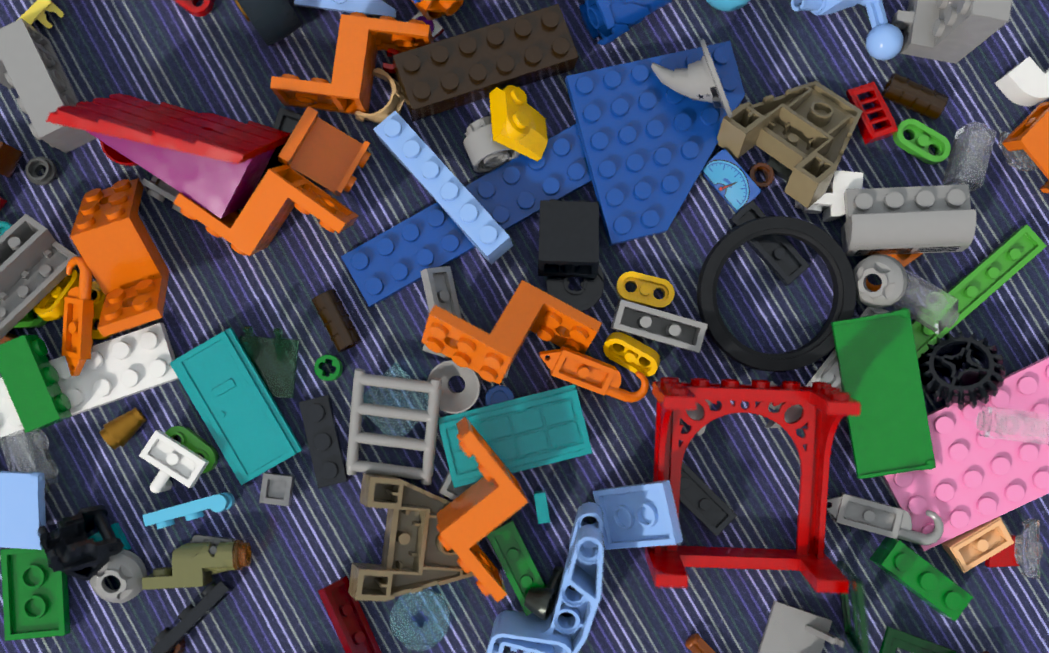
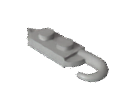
[827,492,944,545]

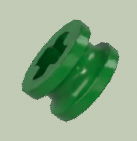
[314,355,343,381]

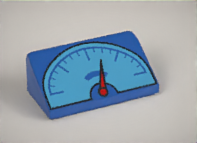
[701,148,762,213]

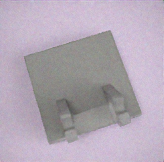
[758,600,846,653]

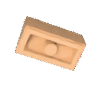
[941,517,1015,573]

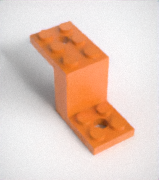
[270,12,434,114]
[173,164,359,256]
[70,178,170,337]
[421,280,602,385]
[436,416,528,602]

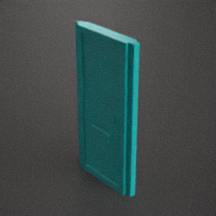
[170,328,303,485]
[438,384,593,488]

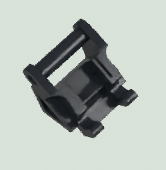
[37,505,124,581]

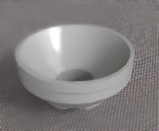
[853,254,908,308]
[427,360,481,414]
[90,549,147,603]

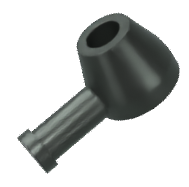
[524,566,564,620]

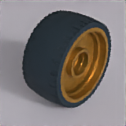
[234,0,302,46]

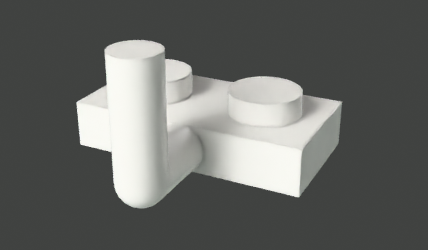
[139,430,209,493]

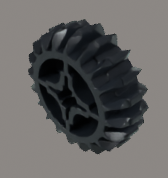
[919,331,1006,410]

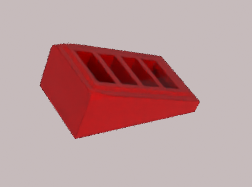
[846,81,898,145]

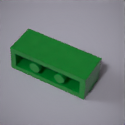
[0,335,72,433]
[869,536,973,622]

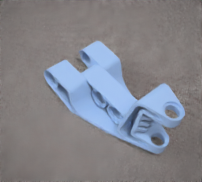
[486,502,604,653]

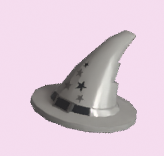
[651,38,733,118]

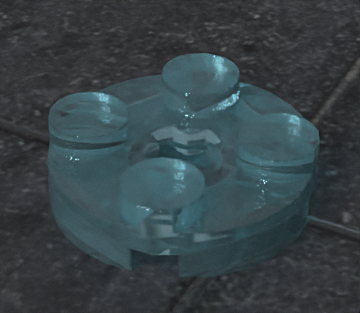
[390,588,451,651]

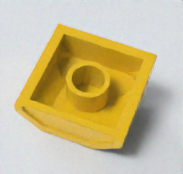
[489,85,548,162]

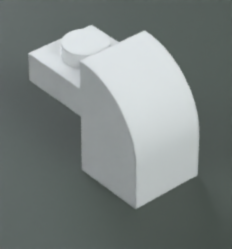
[995,56,1049,106]
[795,170,863,222]

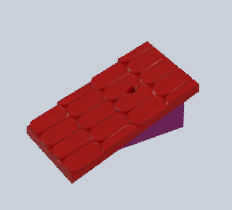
[46,94,291,219]

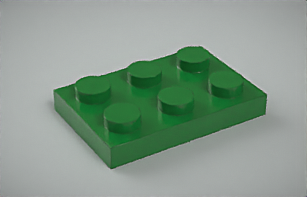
[0,548,70,641]

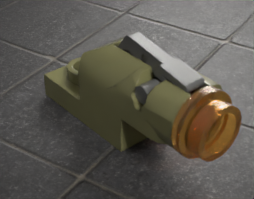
[142,534,252,590]

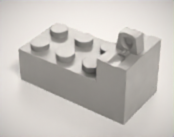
[891,0,1012,64]
[0,18,96,153]

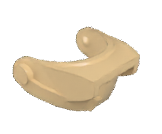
[354,67,405,124]

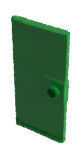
[831,307,936,479]

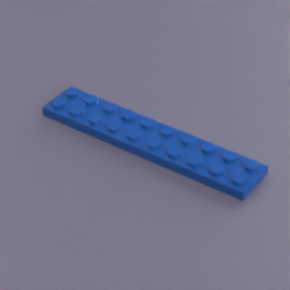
[341,124,592,308]

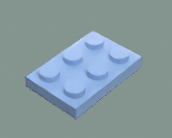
[593,480,683,550]

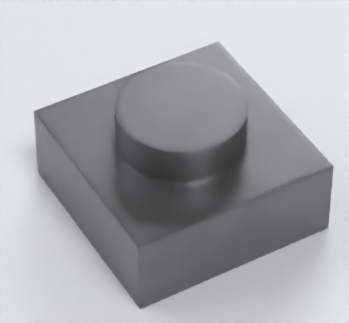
[259,472,295,506]

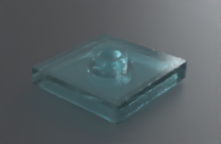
[363,362,429,437]

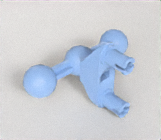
[791,0,904,61]

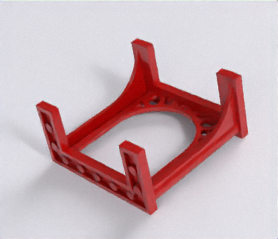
[645,377,861,593]

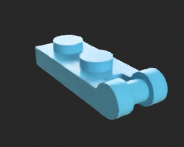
[142,492,235,529]

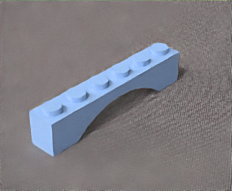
[373,110,513,265]

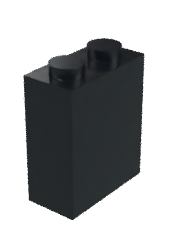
[538,199,599,278]

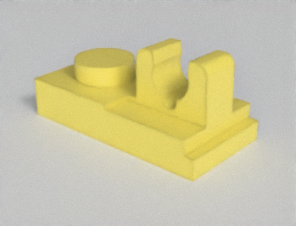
[18,0,64,29]

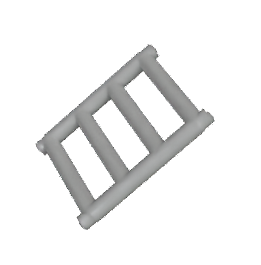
[346,368,442,485]

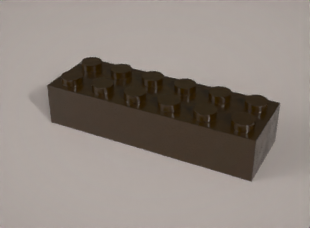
[393,4,579,121]

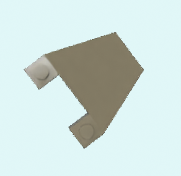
[717,81,863,209]
[348,473,480,602]

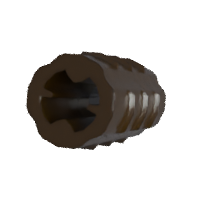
[882,73,948,120]
[312,289,361,353]

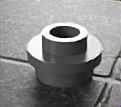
[25,156,57,186]

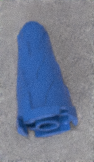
[579,0,672,45]

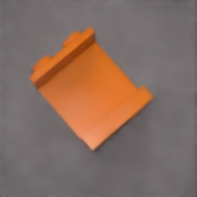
[1002,101,1049,193]
[278,106,371,197]

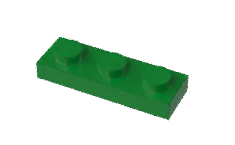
[487,520,546,616]

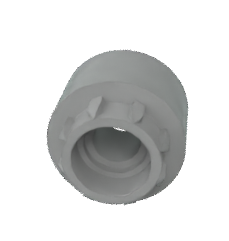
[463,116,520,173]

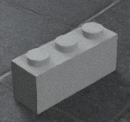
[611,299,708,353]

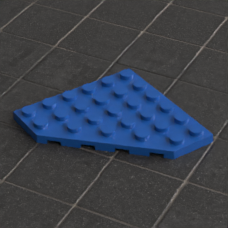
[565,41,745,246]

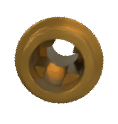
[99,407,147,450]

